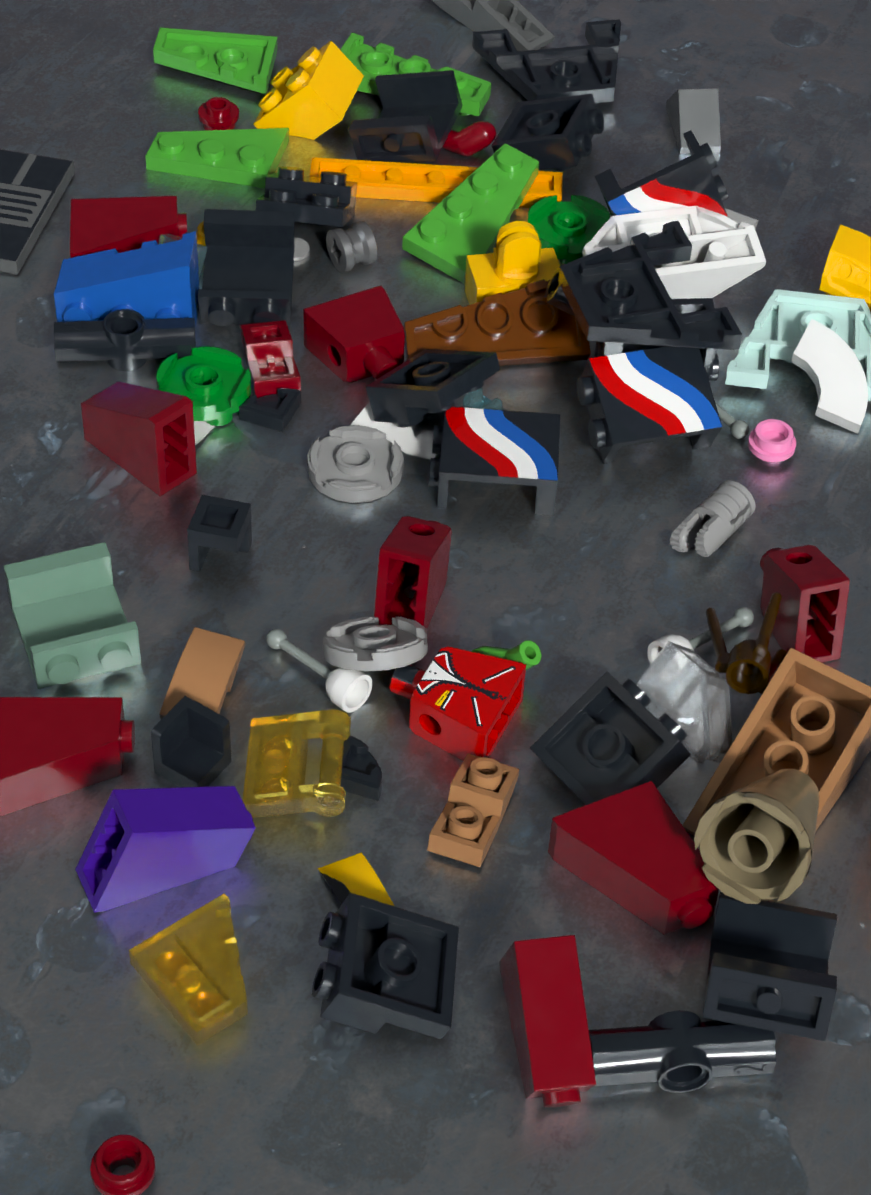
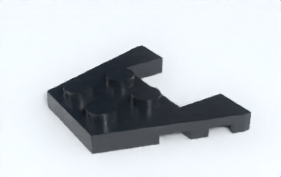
[472,19,621,104]
[558,220,742,350]

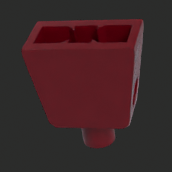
[303,285,405,383]
[374,516,452,629]
[760,545,850,663]

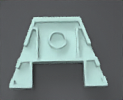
[725,289,871,401]

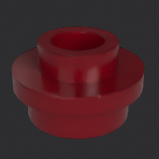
[198,97,239,130]
[90,1135,156,1195]

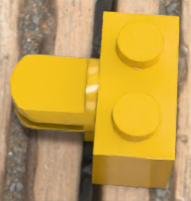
[464,221,560,305]

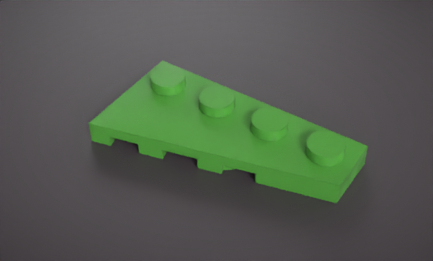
[340,32,491,116]
[402,143,539,284]

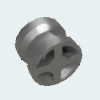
[326,221,378,272]

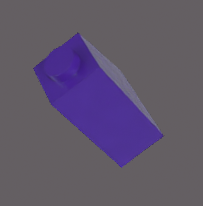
[75,786,256,912]

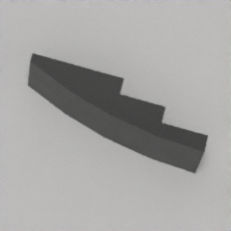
[432,0,555,51]

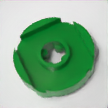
[527,195,610,264]
[156,346,251,426]

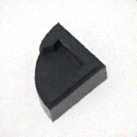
[239,388,301,432]
[327,734,382,801]

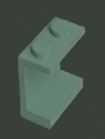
[3,542,141,689]

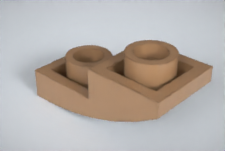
[159,627,246,719]
[427,753,520,867]

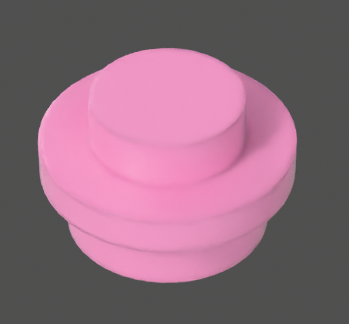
[748,419,796,463]

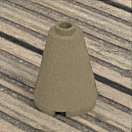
[694,769,820,904]

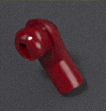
[442,121,496,157]

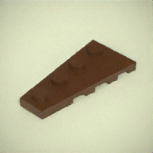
[403,279,591,366]

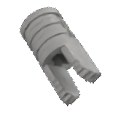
[669,480,756,557]

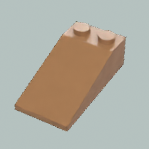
[683,648,871,836]

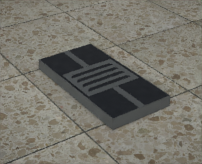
[0,149,75,275]

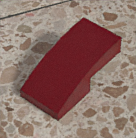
[240,320,301,398]

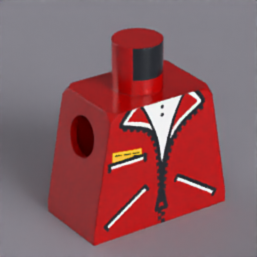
[390,646,526,761]

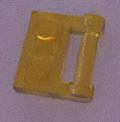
[242,709,351,818]

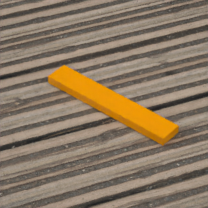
[309,157,562,208]

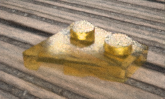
[129,894,248,1046]

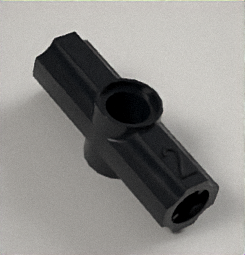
[53,309,196,371]
[589,1010,777,1093]

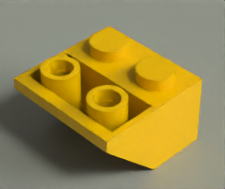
[253,41,364,140]

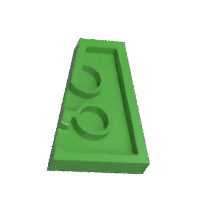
[153,27,278,94]
[145,128,289,189]

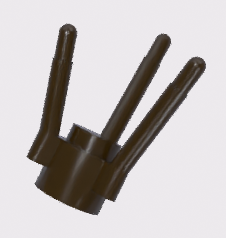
[706,592,786,694]

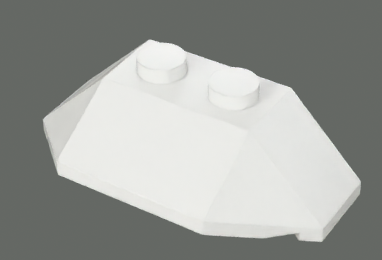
[582,206,766,299]

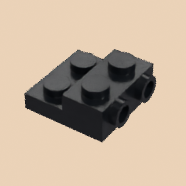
[491,93,604,171]
[256,166,358,227]
[366,349,500,428]
[530,672,691,805]
[312,892,459,1039]

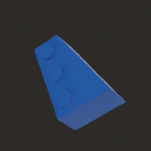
[54,231,199,327]

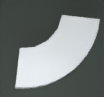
[791,319,868,434]

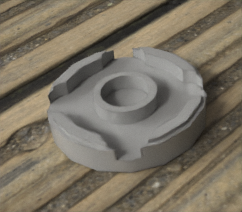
[307,425,404,503]
[323,616,428,671]

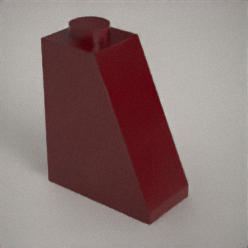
[70,196,188,258]
[81,381,197,497]
[0,697,135,817]
[548,781,719,935]
[499,935,596,1107]

